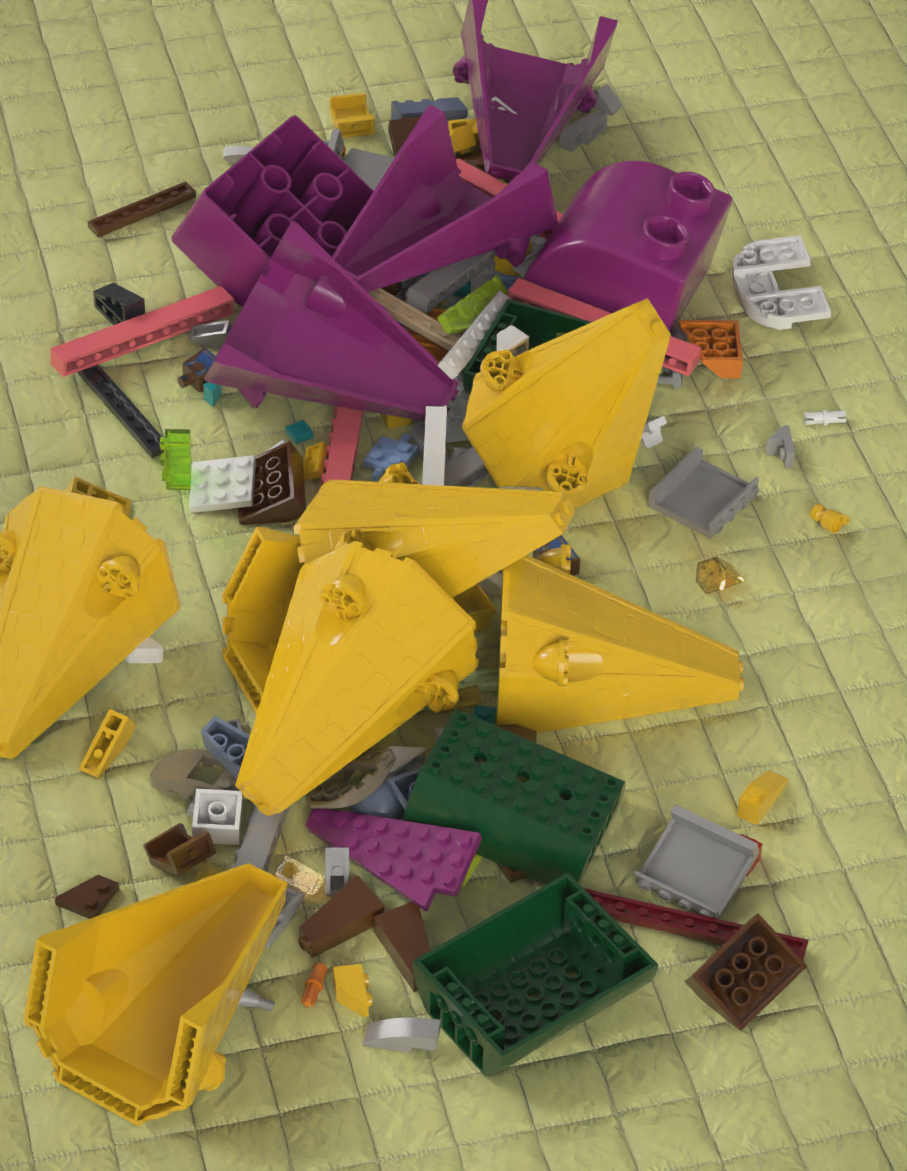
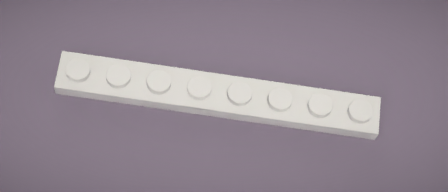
[438,291,510,380]

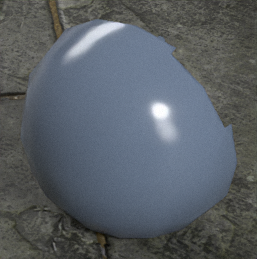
[348,779,405,820]

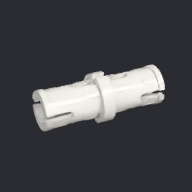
[803,410,846,426]

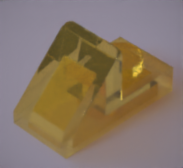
[273,855,326,897]

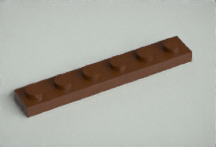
[88,181,196,237]

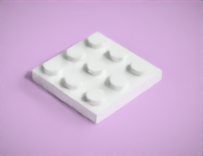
[189,455,256,513]

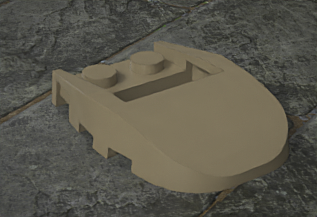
[149,749,240,800]
[306,749,397,808]

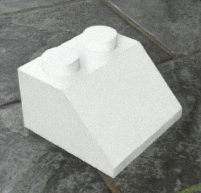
[192,789,243,845]

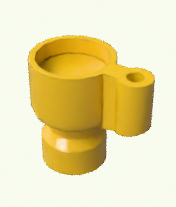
[810,503,850,534]

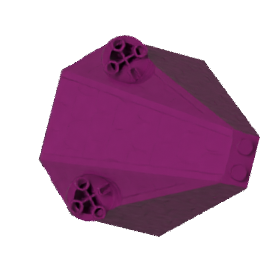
[452,0,618,181]
[332,105,558,292]
[204,221,459,421]

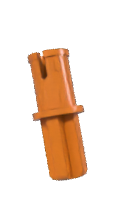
[301,963,328,1008]

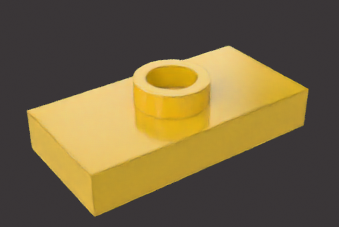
[303,441,327,482]

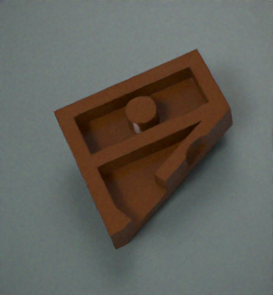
[55,874,119,919]

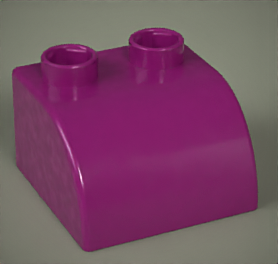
[171,115,373,307]
[523,161,733,334]

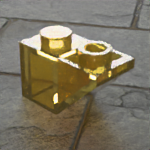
[696,556,744,595]

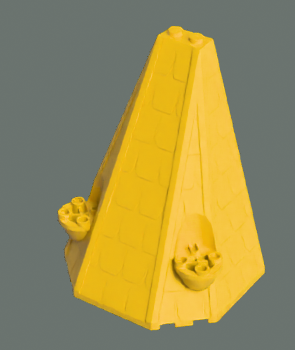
[462,298,671,509]
[294,462,576,598]
[0,486,181,760]
[222,527,497,714]
[235,541,479,817]
[497,544,744,733]
[23,863,288,1126]

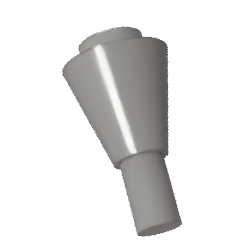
[238,987,275,1011]

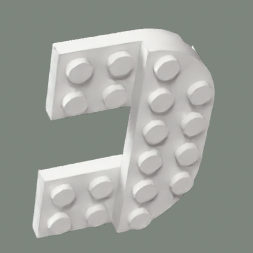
[733,235,831,330]

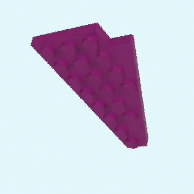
[305,808,482,911]

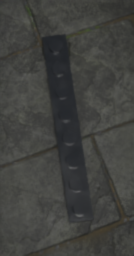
[77,364,170,458]

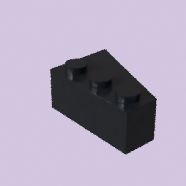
[93,282,146,325]

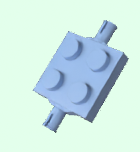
[362,433,419,482]

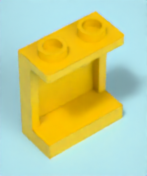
[329,93,374,138]

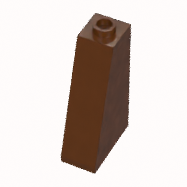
[298,876,384,958]
[374,902,430,992]

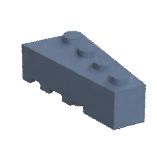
[201,716,250,779]

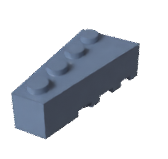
[391,97,468,124]

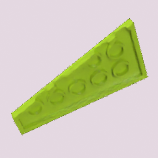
[437,275,508,335]

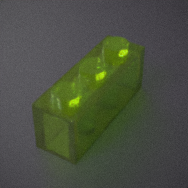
[160,429,192,490]

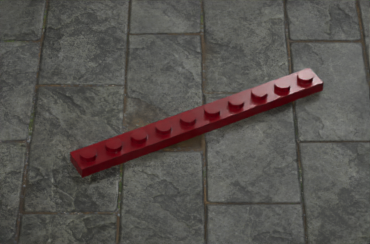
[584,888,809,962]

